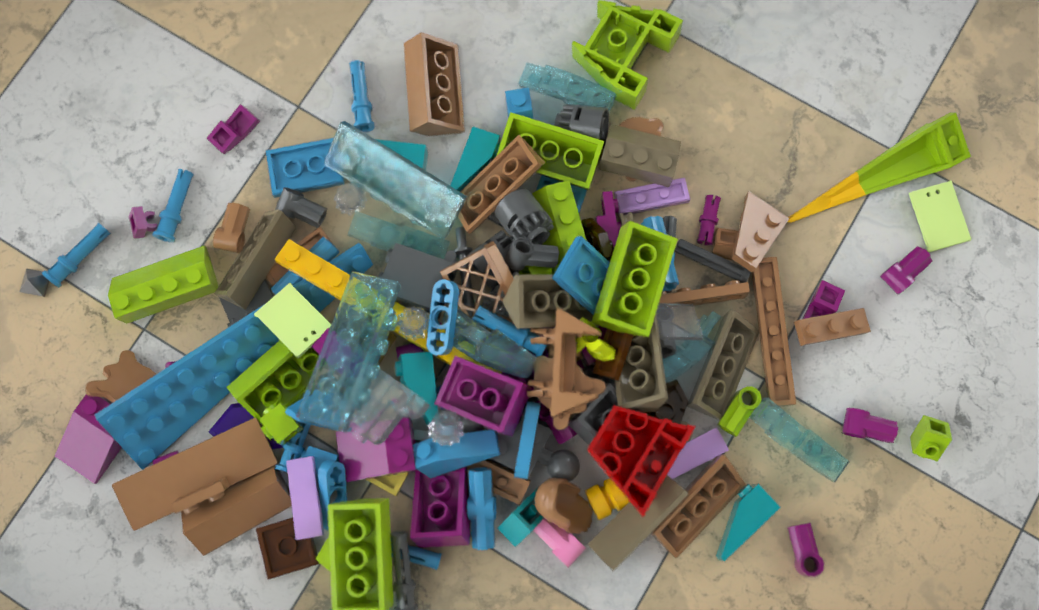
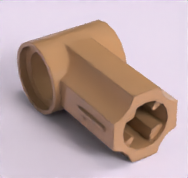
[213,202,250,253]

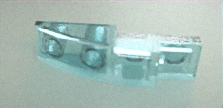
[518,62,617,113]
[347,211,450,259]
[441,306,536,378]
[662,311,721,383]
[749,397,849,482]

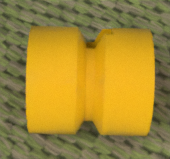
[584,478,630,521]

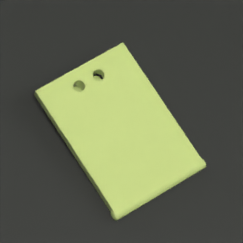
[908,181,972,252]
[254,283,333,358]

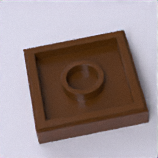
[256,517,320,580]

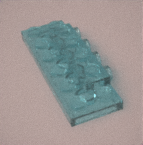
[323,121,467,240]
[296,271,401,433]

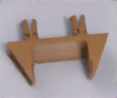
[527,309,602,417]

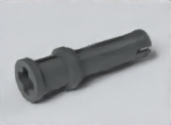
[391,531,418,610]

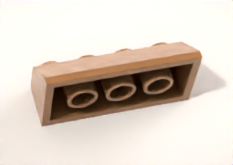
[404,32,465,136]

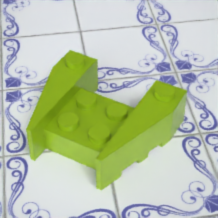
[572,0,683,110]

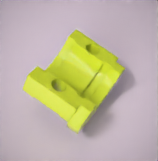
[576,317,615,361]

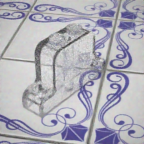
[334,353,430,445]

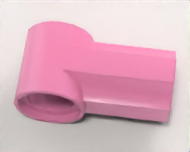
[533,518,586,568]

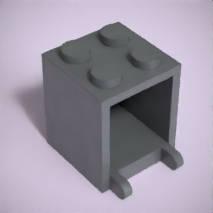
[376,243,458,319]

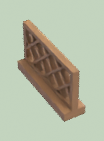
[440,241,540,358]

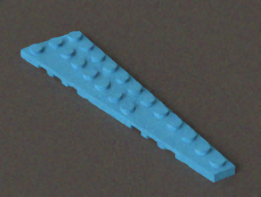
[95,243,373,470]

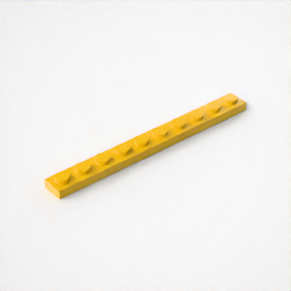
[275,239,505,374]

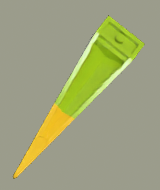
[787,112,971,223]

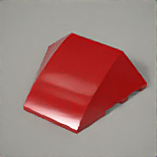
[587,405,696,517]

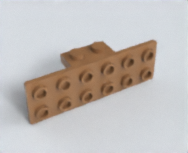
[112,418,278,531]

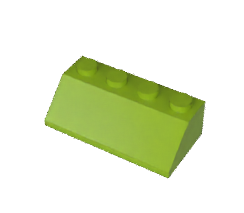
[497,112,604,190]
[532,180,587,275]
[591,221,678,337]
[108,245,219,324]
[226,332,330,426]
[328,498,394,610]

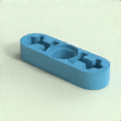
[426,279,459,356]
[514,401,541,479]
[318,459,347,531]

